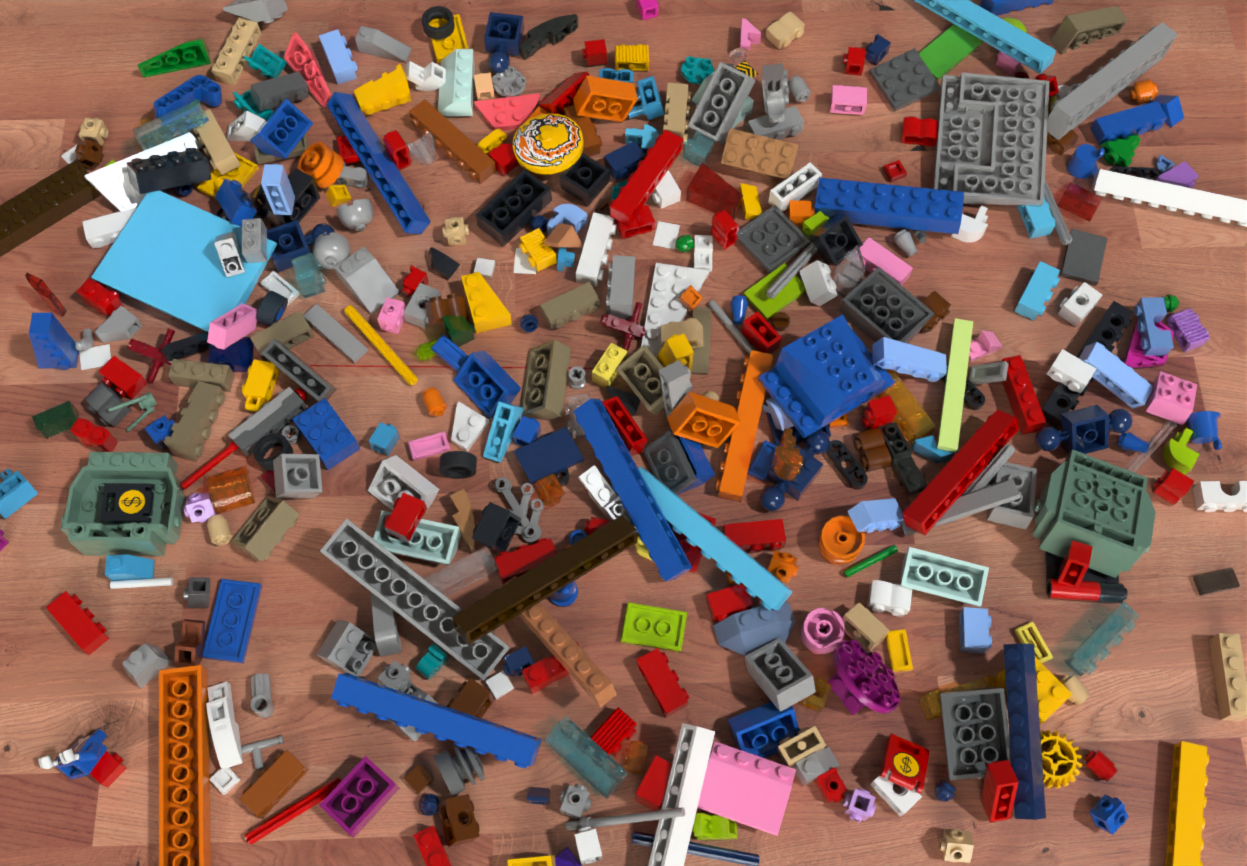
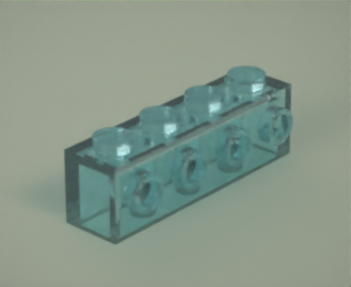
[133,99,209,151]
[1065,602,1140,677]
[545,716,629,799]

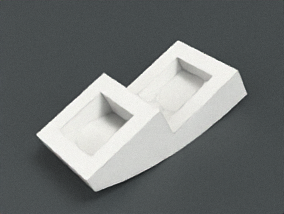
[694,235,713,272]

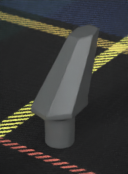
[912,229,927,243]

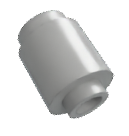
[788,76,811,102]

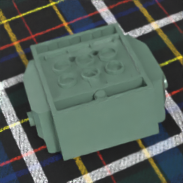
[1032,449,1156,578]
[61,452,185,557]

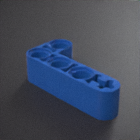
[154,75,222,123]

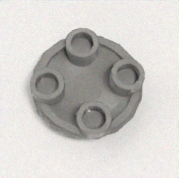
[492,66,526,97]

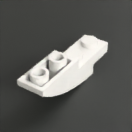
[578,465,638,532]
[206,681,243,770]

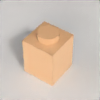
[474,73,495,101]

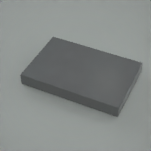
[1061,229,1107,286]
[643,429,697,494]

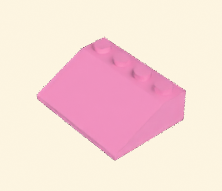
[697,741,796,836]

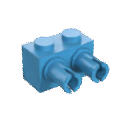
[628,76,665,120]
[0,469,38,519]

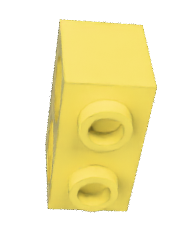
[592,343,628,388]

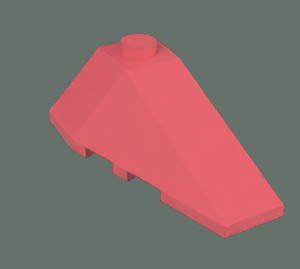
[283,32,331,108]

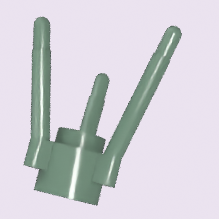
[108,391,157,432]

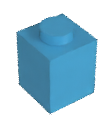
[369,422,400,456]

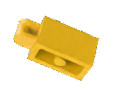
[242,359,280,412]

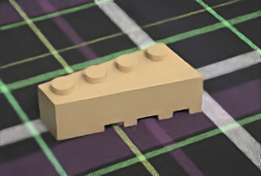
[663,83,691,151]

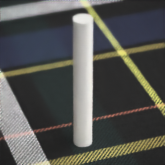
[110,578,173,589]

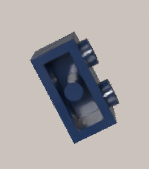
[604,141,646,181]

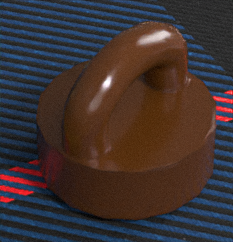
[771,312,790,331]

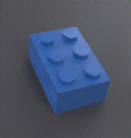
[293,398,360,470]

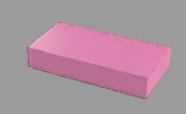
[408,431,451,461]

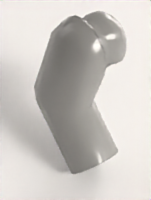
[75,329,93,351]

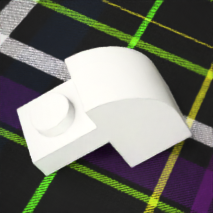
[405,61,446,91]
[951,205,988,242]

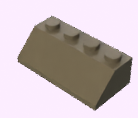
[521,339,571,420]

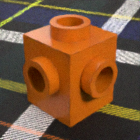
[768,550,799,583]

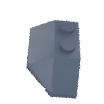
[713,602,796,656]

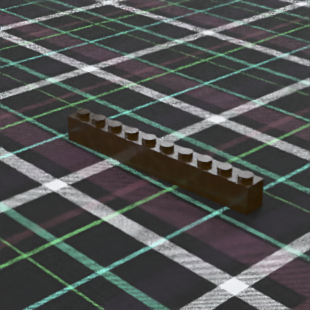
[452,515,638,645]

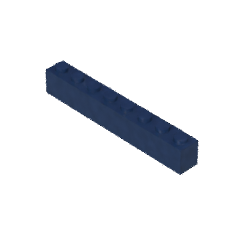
[1003,644,1046,820]

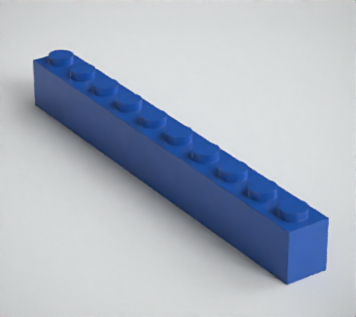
[326,92,431,234]
[573,399,692,582]
[331,673,542,768]

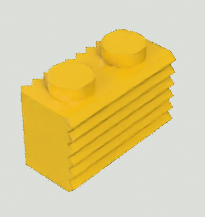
[615,44,649,71]
[519,228,557,272]

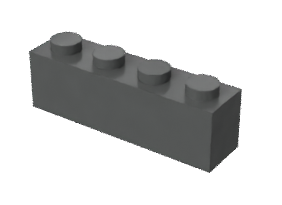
[262,339,337,401]

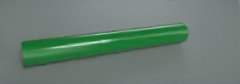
[843,545,898,578]

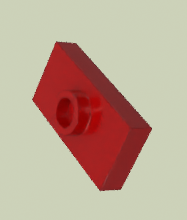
[336,136,359,164]

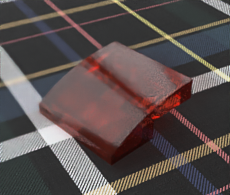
[1057,182,1102,222]
[25,273,67,317]

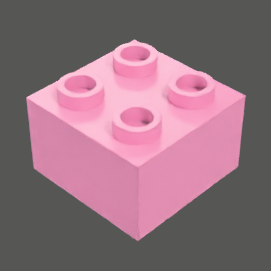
[1146,371,1197,425]

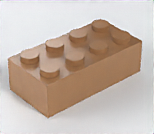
[721,128,799,180]

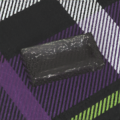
[1193,567,1240,596]

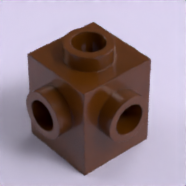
[75,139,104,171]

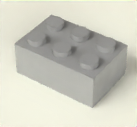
[606,255,635,321]
[744,638,816,712]

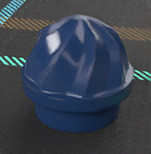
[175,184,193,196]
[530,215,548,232]
[520,313,538,333]
[935,779,956,801]
[419,794,440,816]

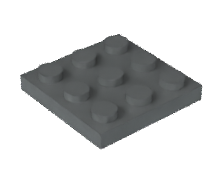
[869,48,941,112]
[737,205,810,273]

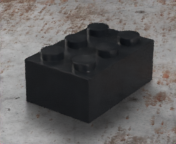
[263,168,320,228]

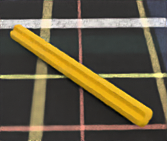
[344,305,418,386]

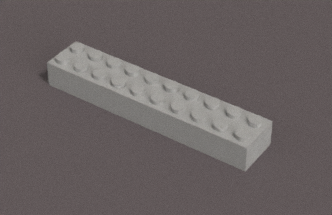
[1047,22,1178,140]
[320,519,510,680]

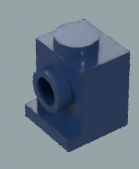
[865,34,891,66]
[502,646,534,676]

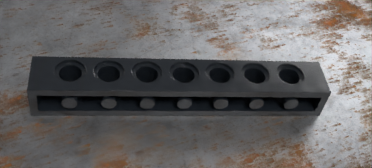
[1041,301,1133,429]

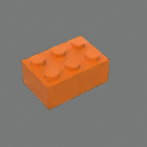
[573,76,638,122]
[667,391,741,448]

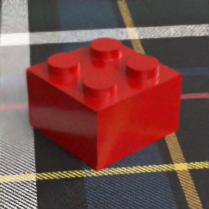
[635,755,672,811]

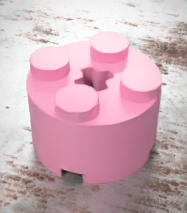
[800,608,845,655]

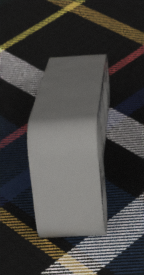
[371,592,402,657]

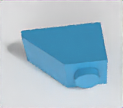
[105,554,155,581]

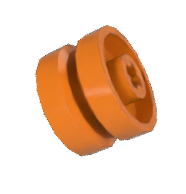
[298,142,344,189]
[818,516,865,565]

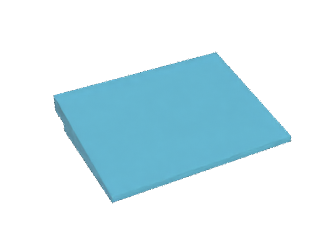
[91,191,277,333]

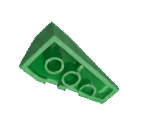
[138,37,211,78]

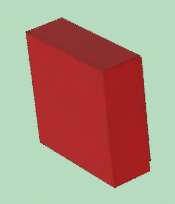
[883,160,907,183]

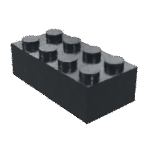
[126,147,212,194]
[476,169,552,246]

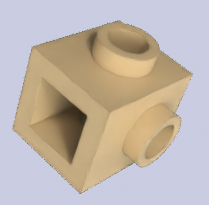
[79,118,108,146]
[443,217,469,246]
[938,829,974,863]

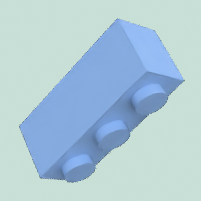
[319,30,358,84]
[261,164,295,215]
[847,498,904,533]

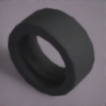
[422,6,455,40]
[253,433,293,471]
[439,451,477,479]

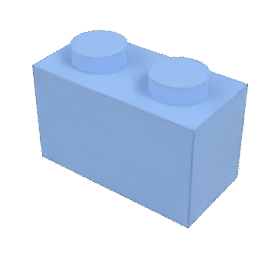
[959,607,992,654]

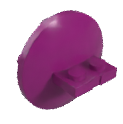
[827,639,901,716]

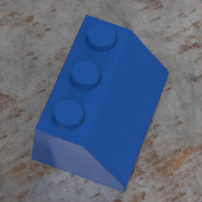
[250,98,313,160]
[453,350,521,419]
[676,435,715,495]
[728,701,800,758]

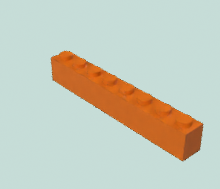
[716,350,773,502]

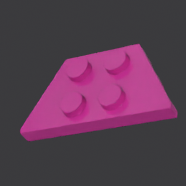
[1124,320,1174,368]

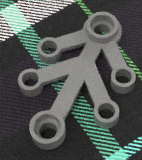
[495,477,544,542]

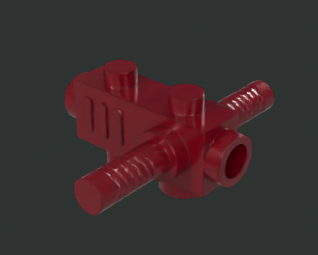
[600,302,645,351]
[127,328,175,383]

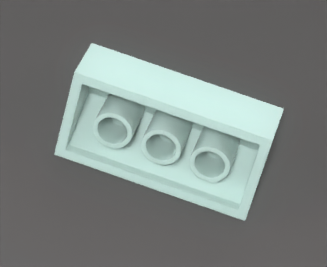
[438,49,475,116]
[373,511,461,565]
[900,547,989,607]

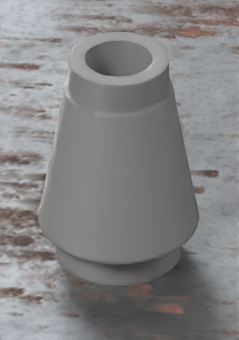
[893,229,918,257]

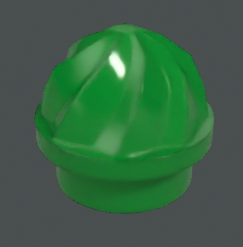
[676,234,694,252]
[1162,294,1179,313]

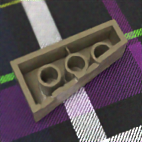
[1051,6,1128,55]
[164,381,225,462]

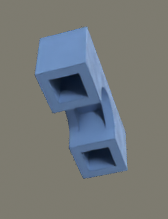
[1134,297,1174,356]

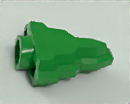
[1101,134,1141,167]

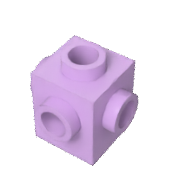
[183,491,216,523]
[843,788,876,822]

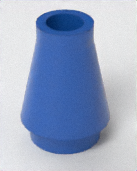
[730,295,748,324]
[1118,432,1150,454]

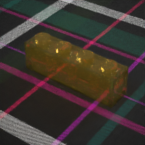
[877,369,936,443]

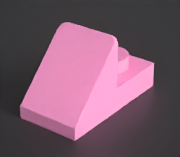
[739,18,761,57]
[969,330,1002,362]

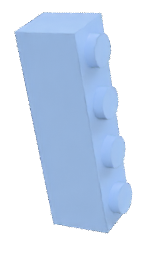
[872,337,947,382]
[1079,342,1154,409]

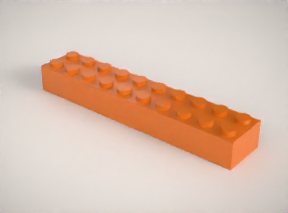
[159,665,211,866]

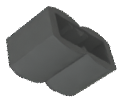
[85,383,131,427]

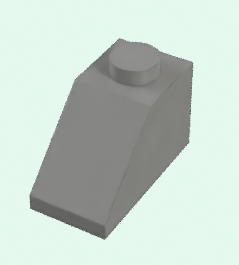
[793,747,840,786]

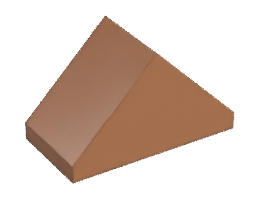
[544,223,582,247]

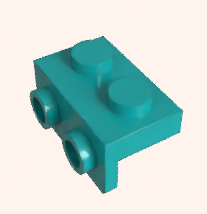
[244,44,287,79]
[233,89,272,119]

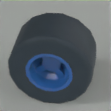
[256,291,288,326]

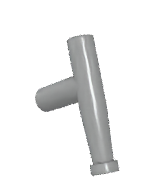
[241,735,284,770]

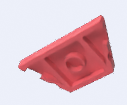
[474,93,540,131]

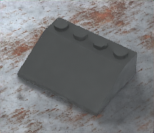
[838,267,935,344]
[939,686,1011,780]

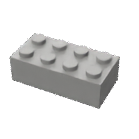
[688,62,756,144]

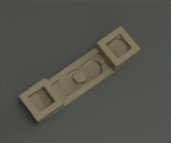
[691,307,711,375]

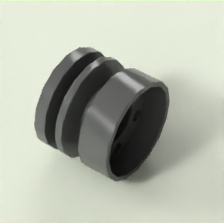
[433,744,486,796]

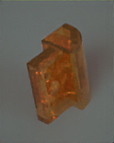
[771,428,803,481]
[207,466,255,515]

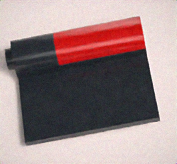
[1045,551,1128,603]

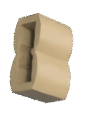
[765,12,805,49]

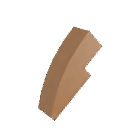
[450,488,477,554]

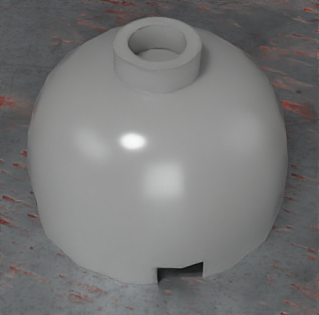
[336,199,374,231]
[313,232,351,269]

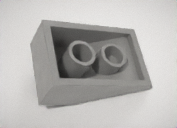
[222,0,288,23]
[334,246,400,314]
[987,462,1037,529]

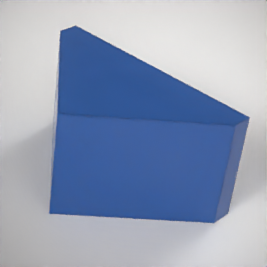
[1149,95,1184,128]

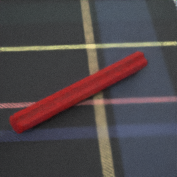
[244,777,341,845]

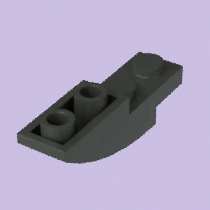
[519,14,578,60]
[878,422,928,496]

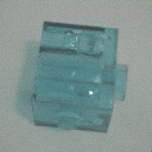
[683,131,715,168]

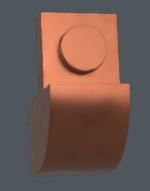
[174,619,206,667]

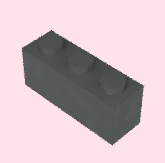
[251,71,308,111]

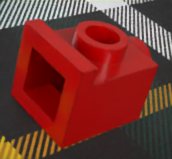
[401,265,429,297]
[814,767,848,804]

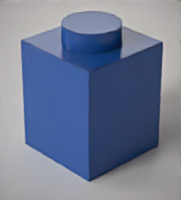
[513,416,541,447]

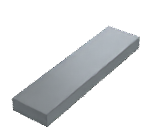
[303,304,368,363]

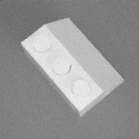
[368,455,439,511]

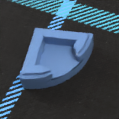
[1156,155,1175,175]

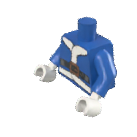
[38,729,107,780]

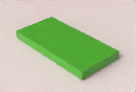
[918,24,982,81]

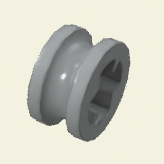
[282,425,301,444]

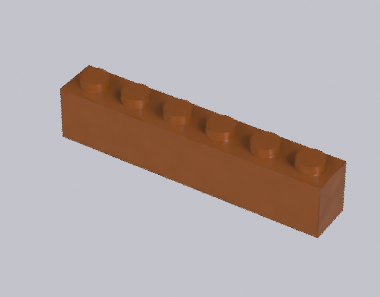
[409,99,496,184]

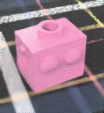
[377,297,406,334]

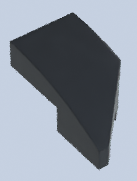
[429,247,460,280]
[605,386,641,417]

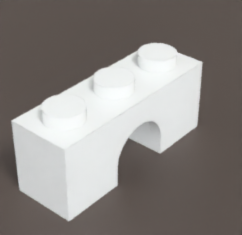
[1193,481,1247,512]

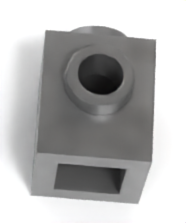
[184,577,210,608]

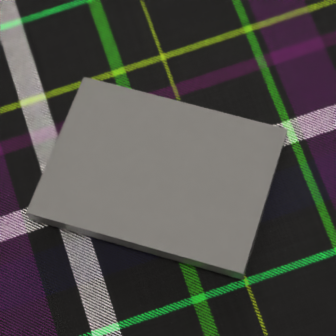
[932,73,1050,206]

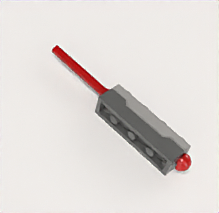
[180,387,307,490]

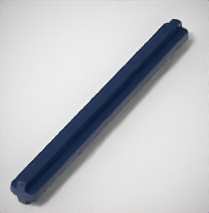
[632,831,760,866]

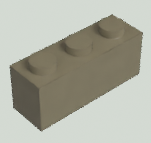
[540,282,600,330]
[250,311,314,361]
[168,359,235,392]

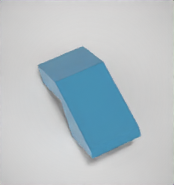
[912,436,959,463]

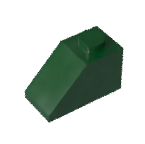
[442,315,475,347]

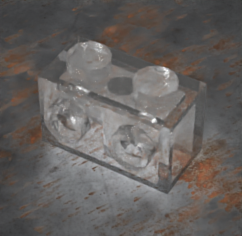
[564,393,590,438]

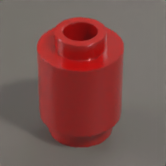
[585,517,610,535]
[1084,750,1118,782]

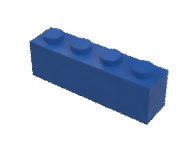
[1090,101,1167,145]

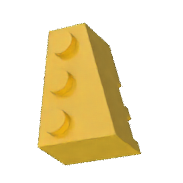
[353,64,412,116]
[461,272,512,334]
[656,333,694,377]

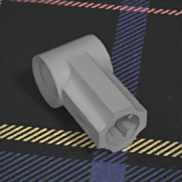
[251,673,274,718]

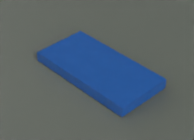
[202,579,262,664]

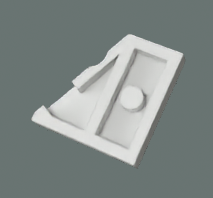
[451,402,489,452]

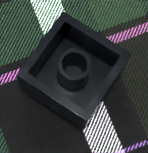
[560,153,610,206]
[809,214,863,266]
[472,502,522,553]

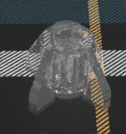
[407,132,436,166]

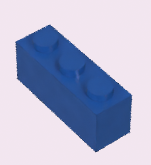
[215,179,257,227]

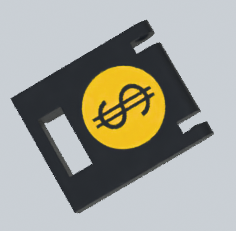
[100,483,155,524]

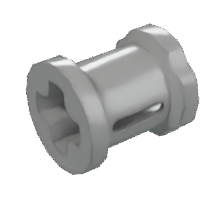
[569,366,586,390]

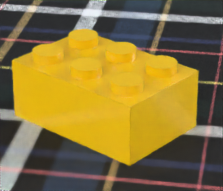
[992,657,1072,724]

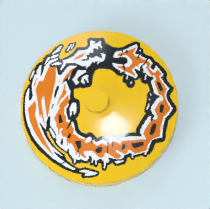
[513,114,584,174]

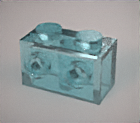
[291,253,326,298]

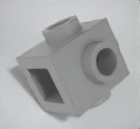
[377,661,412,692]
[560,784,592,820]

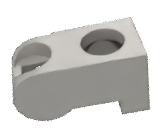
[335,162,369,188]

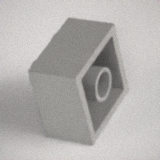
[273,454,323,498]

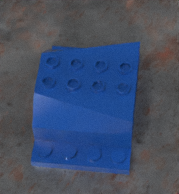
[758,314,895,438]

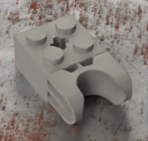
[762,63,789,123]

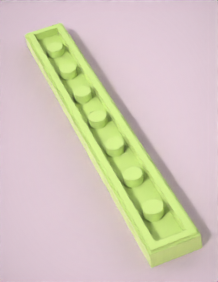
[937,318,973,452]

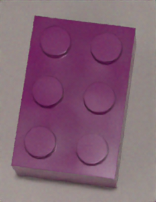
[319,756,400,838]

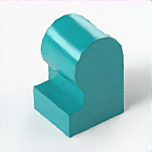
[416,643,449,680]

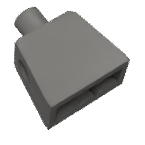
[122,643,172,689]

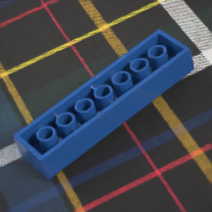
[814,177,964,234]

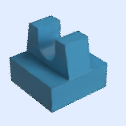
[557,247,575,271]

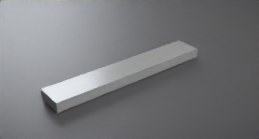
[900,479,1021,536]

